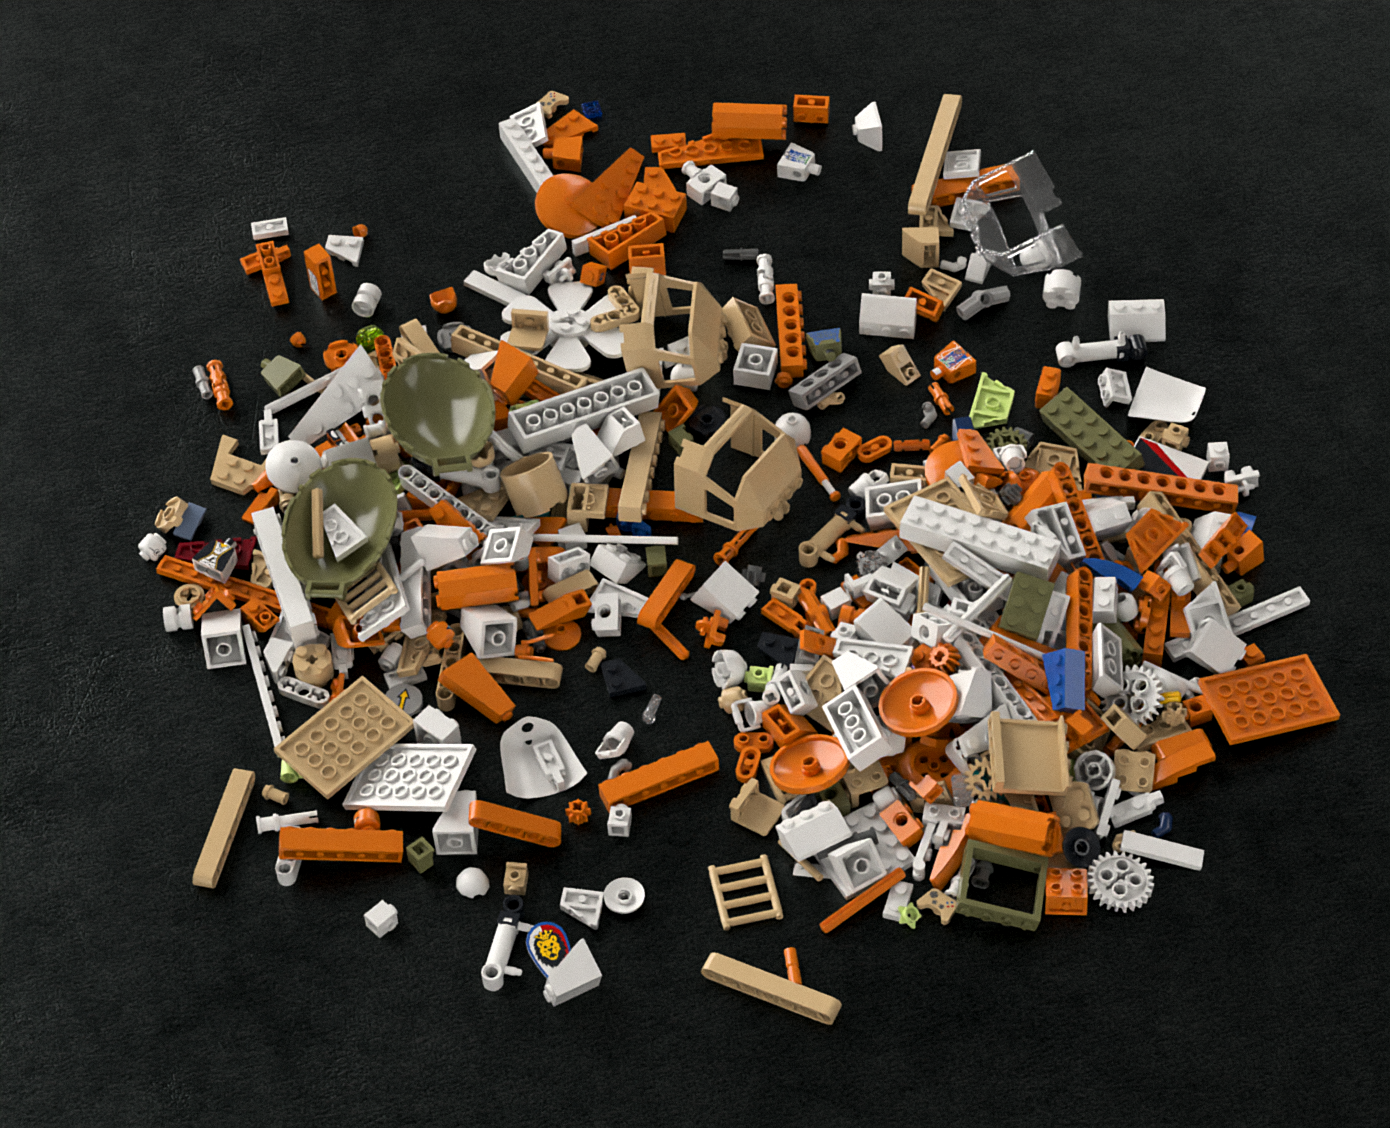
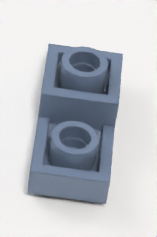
[173,502,207,542]

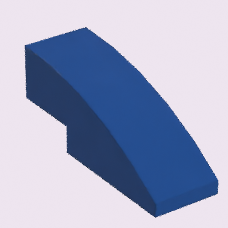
[1079,558,1143,593]

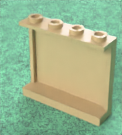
[987,711,1072,796]

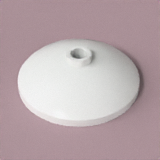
[265,440,322,493]

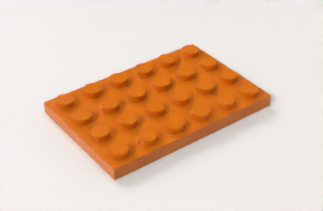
[1198,654,1340,745]

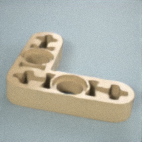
[590,286,640,332]

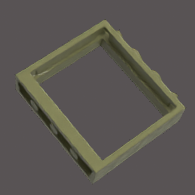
[955,839,1048,931]

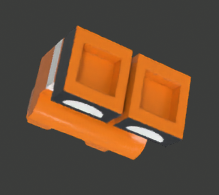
[326,422,366,446]

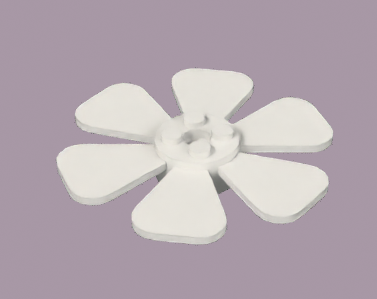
[500,282,630,372]

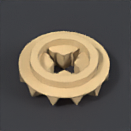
[174,584,205,608]

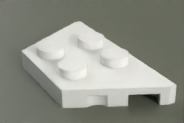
[1183,581,1233,637]

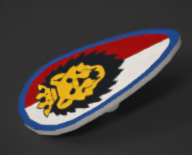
[526,921,571,978]

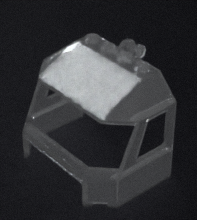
[961,150,1083,277]

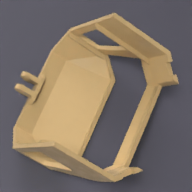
[619,272,728,389]
[674,397,803,531]

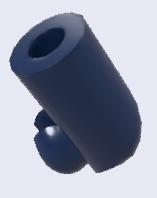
[1151,812,1173,839]

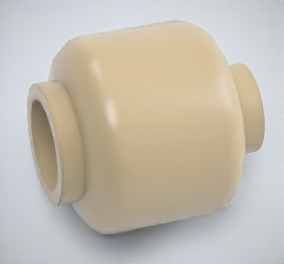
[718,686,748,714]

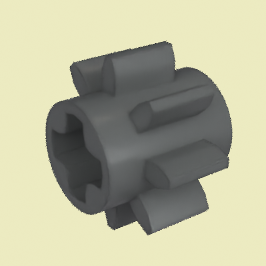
[999,483,1023,506]
[742,565,766,586]

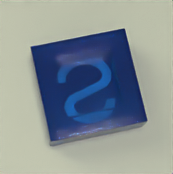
[581,100,602,119]

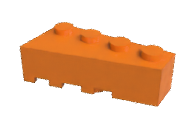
[586,211,666,270]

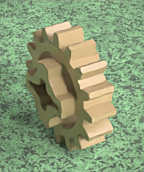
[963,757,1003,802]

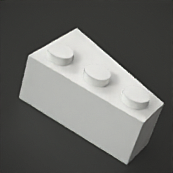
[1024,501,1086,567]

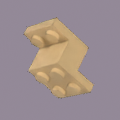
[551,483,609,532]

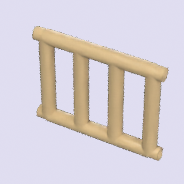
[335,561,398,625]
[708,854,783,931]

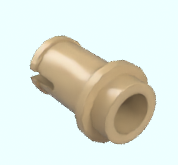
[585,647,606,672]
[262,785,289,805]

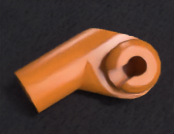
[832,538,849,564]

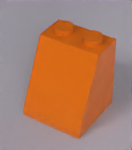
[490,340,539,406]

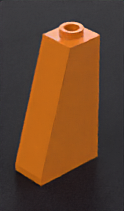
[438,652,516,724]

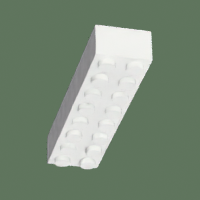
[508,367,660,453]
[899,495,1061,581]
[251,507,320,651]

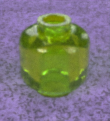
[356,325,384,351]

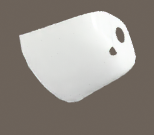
[1128,367,1206,424]
[500,716,587,799]

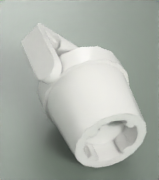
[993,444,1027,473]
[848,470,890,500]
[1156,552,1194,596]
[731,697,774,733]
[595,721,634,759]

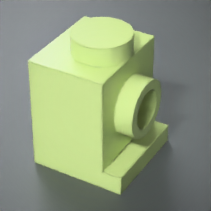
[744,666,774,692]

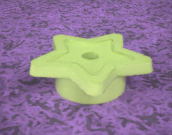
[898,902,921,929]

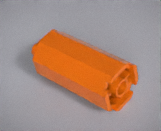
[712,103,787,140]
[1001,471,1068,531]
[433,562,519,611]
[965,800,1061,857]

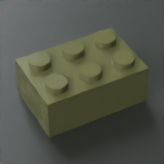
[998,571,1055,642]

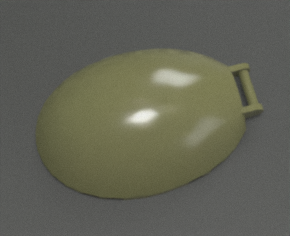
[380,353,496,476]
[281,458,398,600]

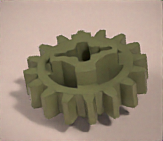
[986,427,1027,452]

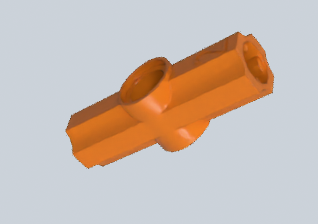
[798,589,836,637]

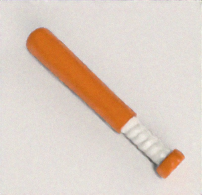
[797,445,841,502]

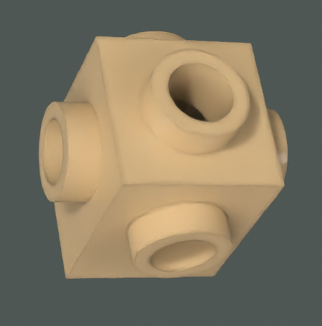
[1161,422,1190,451]

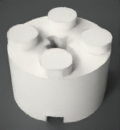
[1043,269,1081,310]

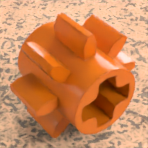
[565,799,591,825]

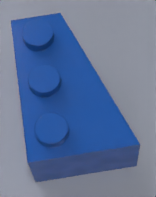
[1042,648,1085,714]

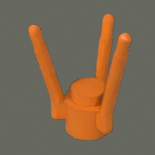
[515,633,555,662]

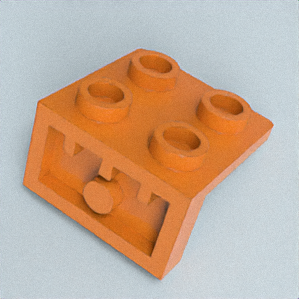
[1045,868,1088,916]

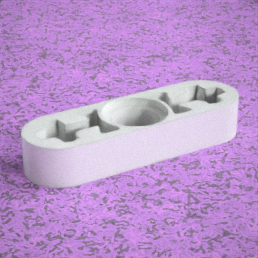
[277,676,330,709]

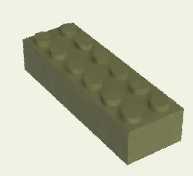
[1039,387,1145,470]

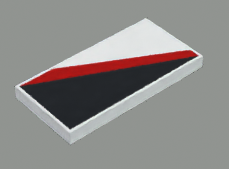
[1134,436,1209,480]

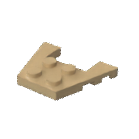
[210,435,267,496]
[1024,442,1083,491]

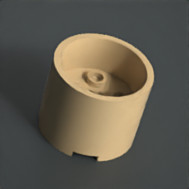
[500,452,569,518]

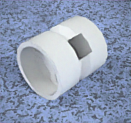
[352,283,382,317]
[163,604,194,632]

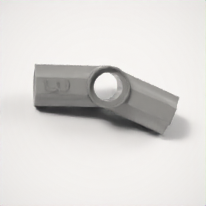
[956,286,1010,320]

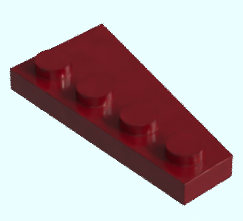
[174,536,258,570]

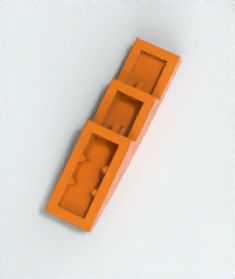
[1198,512,1248,569]
[1144,741,1216,794]
[929,813,970,891]

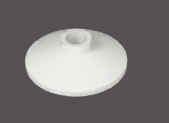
[604,878,645,914]

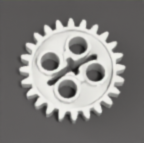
[1101,665,1165,726]
[1087,851,1154,913]

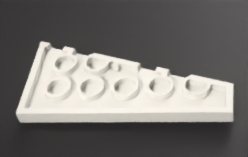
[288,344,385,445]
[358,543,410,642]

